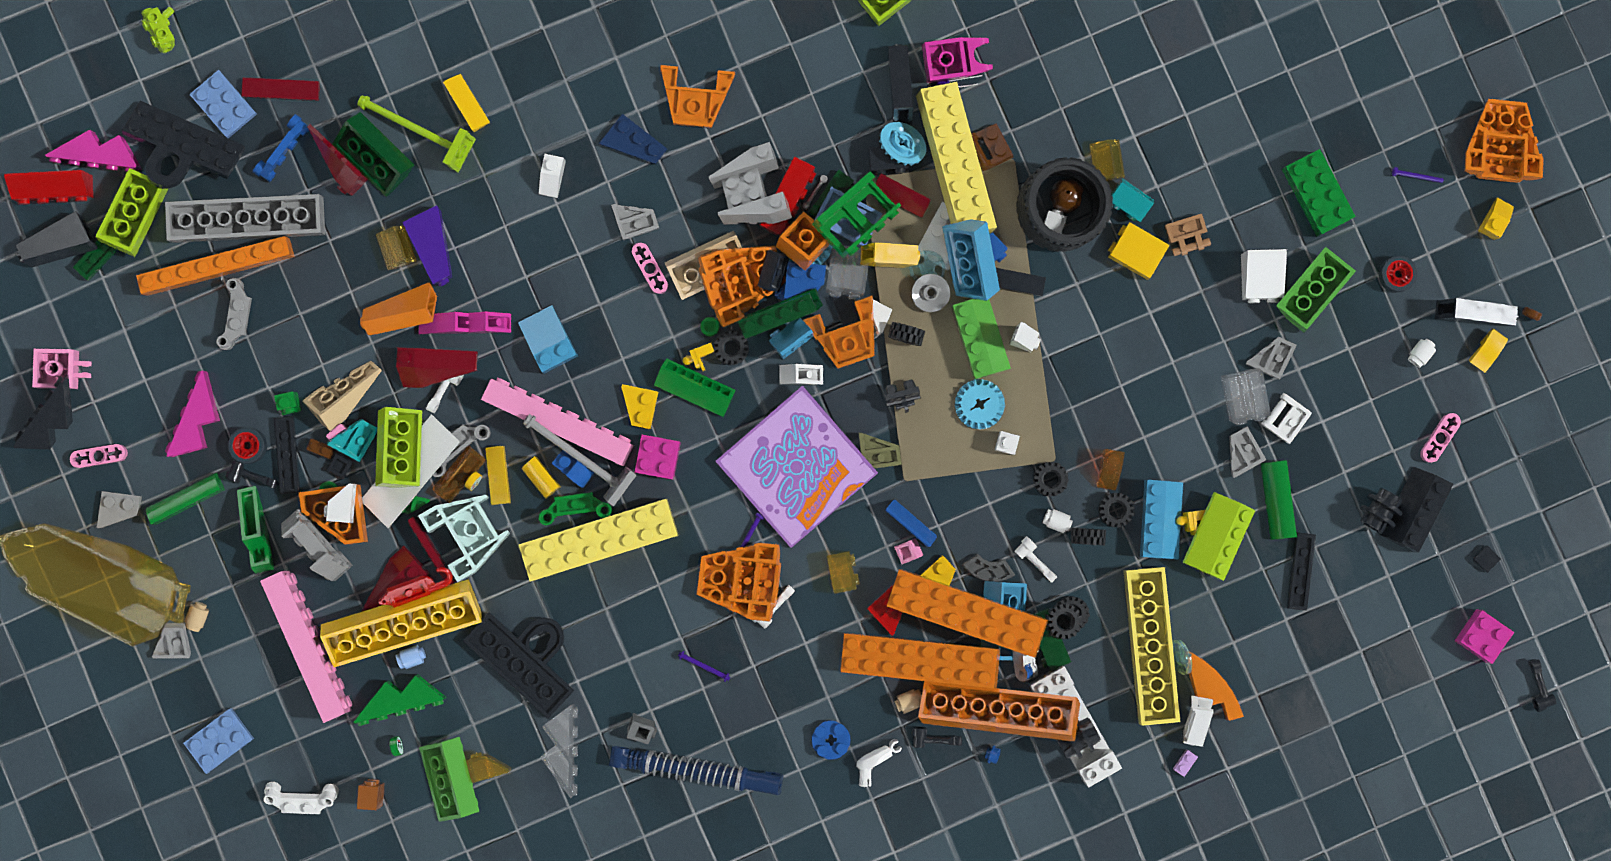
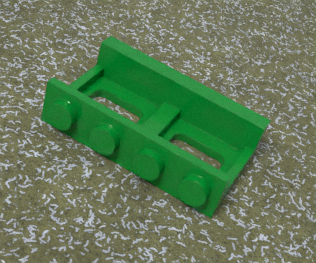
[812,172,901,258]

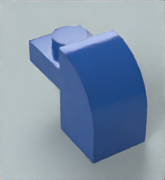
[552,450,595,488]

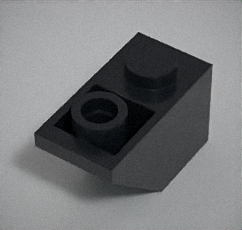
[869,147,909,176]

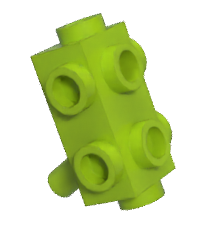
[141,7,175,53]

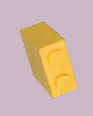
[1108,222,1169,280]
[860,242,920,268]

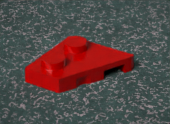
[867,584,903,636]

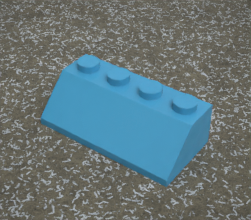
[942,219,1000,301]
[1140,480,1183,559]
[980,581,1027,660]

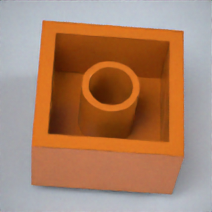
[776,212,829,270]

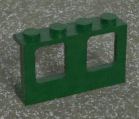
[738,288,823,339]

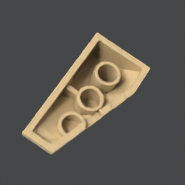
[303,361,382,432]

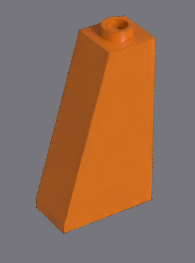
[360,283,437,336]

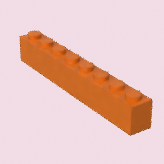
[136,236,295,296]

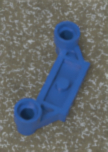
[253,114,309,182]

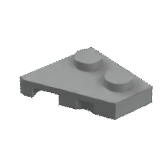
[611,204,660,241]
[1246,337,1297,380]
[1229,427,1266,478]
[97,491,142,528]
[152,623,191,658]

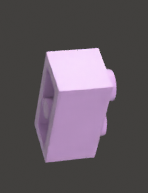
[1173,749,1198,777]

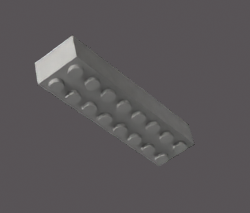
[165,194,325,243]

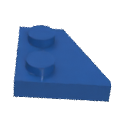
[784,261,826,299]

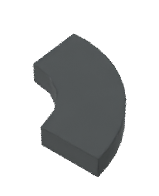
[962,554,1015,582]

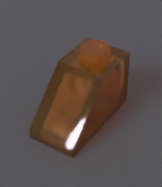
[1097,449,1125,490]

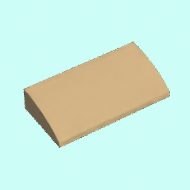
[665,231,742,300]

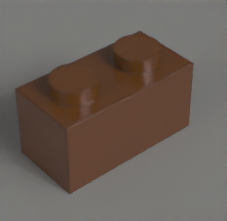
[306,439,335,459]

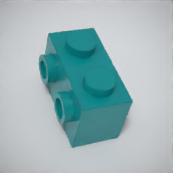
[1111,178,1154,222]

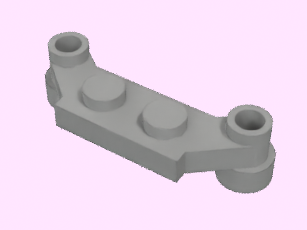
[217,278,252,350]
[433,424,491,477]

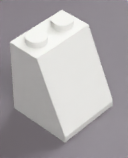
[1241,249,1287,303]

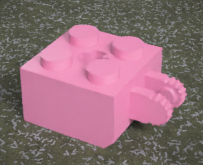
[33,349,91,389]

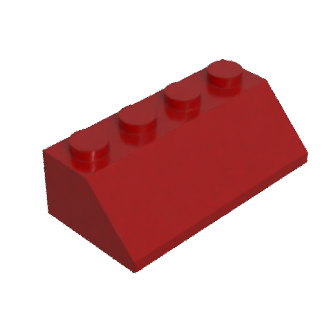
[4,170,93,205]

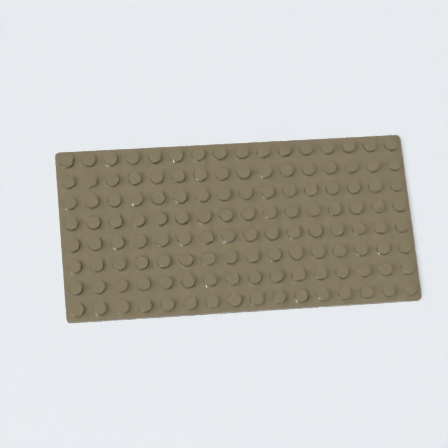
[866,159,1056,481]

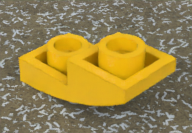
[1469,328,1508,372]

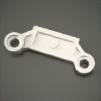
[264,782,339,814]

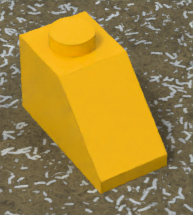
[1478,197,1514,240]

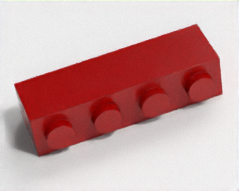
[760,157,817,237]

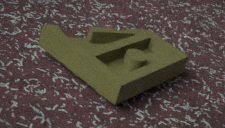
[859,433,902,468]

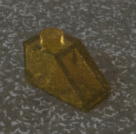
[466,752,512,783]

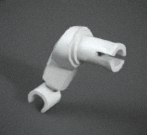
[856,739,902,787]

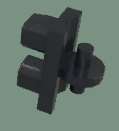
[885,379,921,413]

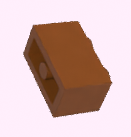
[357,779,385,810]

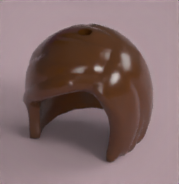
[1050,178,1084,214]

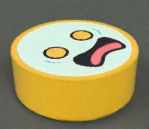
[465,472,482,491]

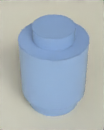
[396,645,426,669]

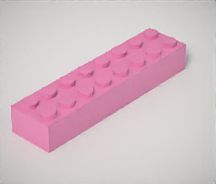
[481,377,634,466]
[260,571,352,723]

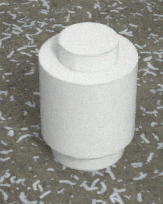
[1408,339,1436,368]
[1043,509,1073,534]

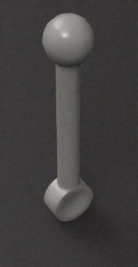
[802,175,828,210]

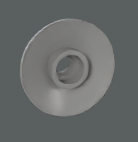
[912,274,950,312]

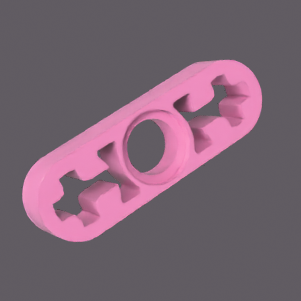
[632,243,668,294]
[1420,413,1461,463]
[70,444,128,468]

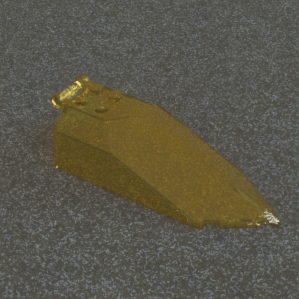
[0,523,191,646]

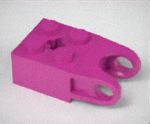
[922,37,993,83]

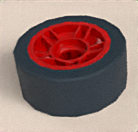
[1378,256,1418,293]
[228,427,267,464]

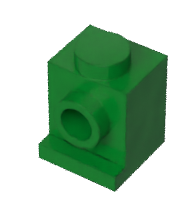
[274,391,301,415]

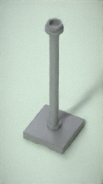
[523,414,636,506]

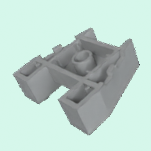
[709,142,792,224]
[281,508,353,581]

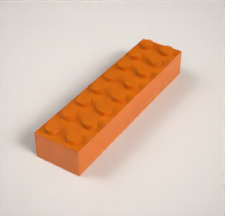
[887,569,1048,657]
[841,633,1000,688]
[918,681,1080,741]

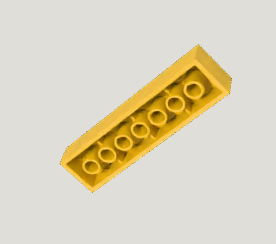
[320,579,482,667]

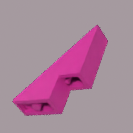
[45,130,142,172]
[419,311,511,334]
[165,371,220,457]

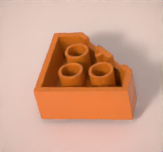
[299,485,368,545]

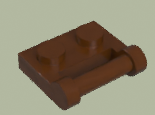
[971,123,1013,171]

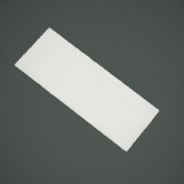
[362,414,460,528]

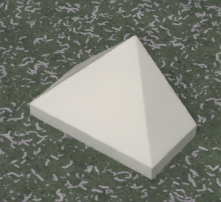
[873,300,892,339]

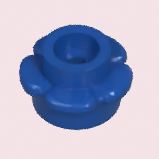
[985,745,1000,764]

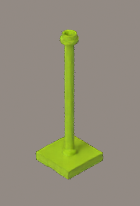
[358,95,476,173]

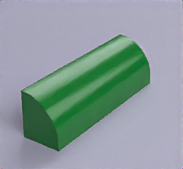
[654,358,736,417]
[1261,460,1297,540]
[146,473,225,524]

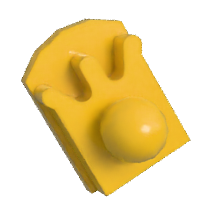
[682,343,714,371]
[1176,510,1206,535]

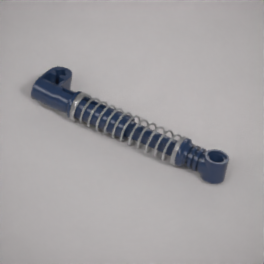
[609,746,784,795]

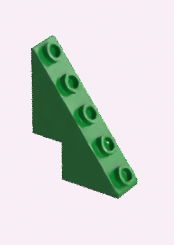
[354,674,446,726]

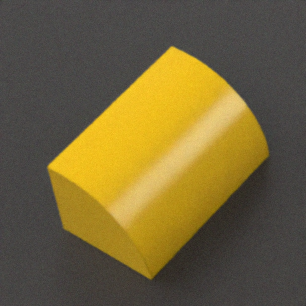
[522,456,561,499]

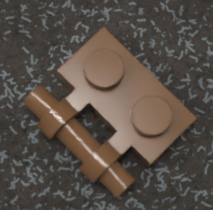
[1164,214,1211,256]

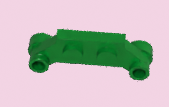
[539,492,612,525]

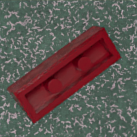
[875,173,931,218]

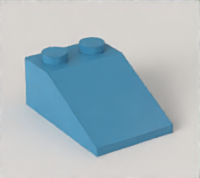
[518,305,578,374]
[769,318,813,359]

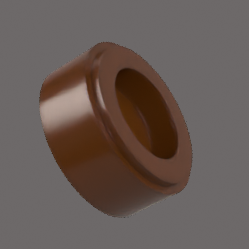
[1522,307,1543,321]

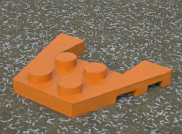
[661,65,735,128]
[803,296,875,368]

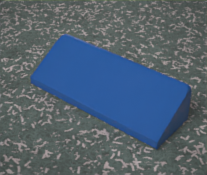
[885,500,937,547]

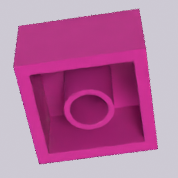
[635,435,681,480]
[1455,609,1514,664]

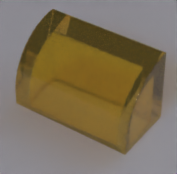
[1090,139,1125,181]
[376,226,416,270]

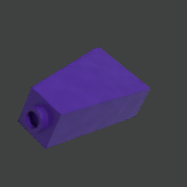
[402,205,452,287]

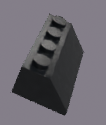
[1379,467,1453,553]

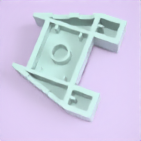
[418,495,510,582]

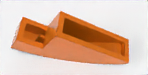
[1182,651,1244,721]

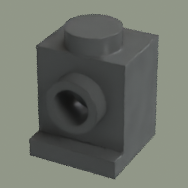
[626,713,657,744]

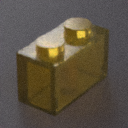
[827,551,860,594]

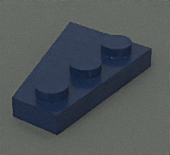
[599,114,668,165]

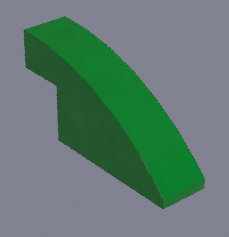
[237,486,274,574]

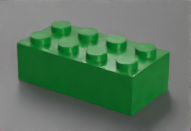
[1282,149,1356,237]

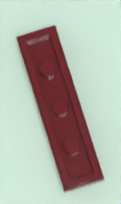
[242,77,320,101]
[408,517,457,585]

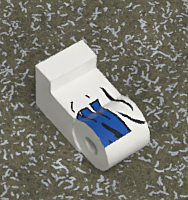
[1012,650,1038,682]

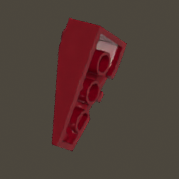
[308,124,368,196]
[396,348,478,388]
[361,545,430,612]

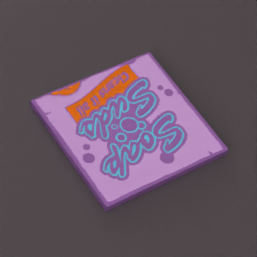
[716,386,878,548]

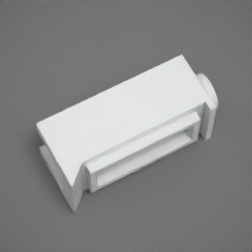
[1183,696,1213,747]

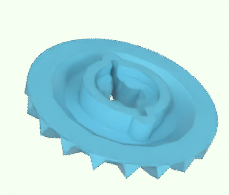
[879,122,926,166]
[955,379,1005,429]

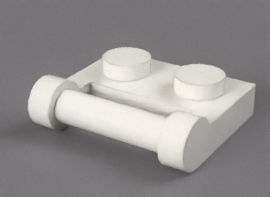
[1261,393,1312,444]

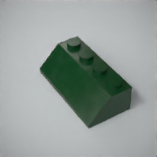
[332,112,414,197]

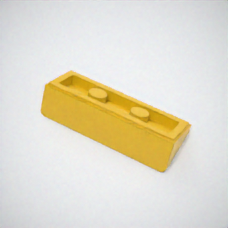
[443,74,490,132]
[485,446,511,505]

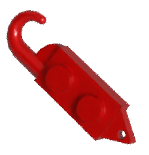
[378,567,453,608]

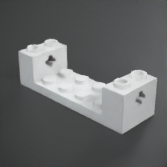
[1028,666,1122,788]

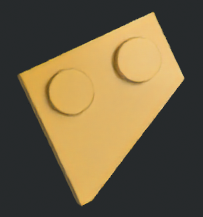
[622,384,659,429]
[920,555,956,586]

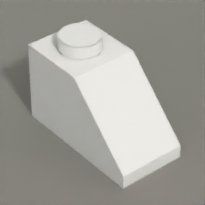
[539,154,566,198]
[779,364,823,385]
[324,484,357,523]

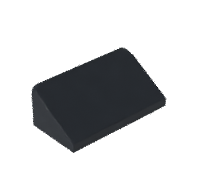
[758,250,789,291]

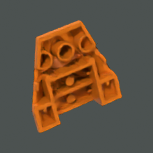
[1465,99,1543,183]
[699,246,786,327]
[697,543,781,622]

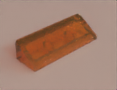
[432,445,486,503]

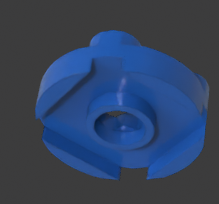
[812,720,850,759]

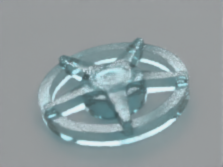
[909,250,946,281]
[1172,639,1192,675]

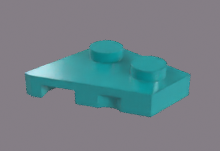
[326,419,377,462]

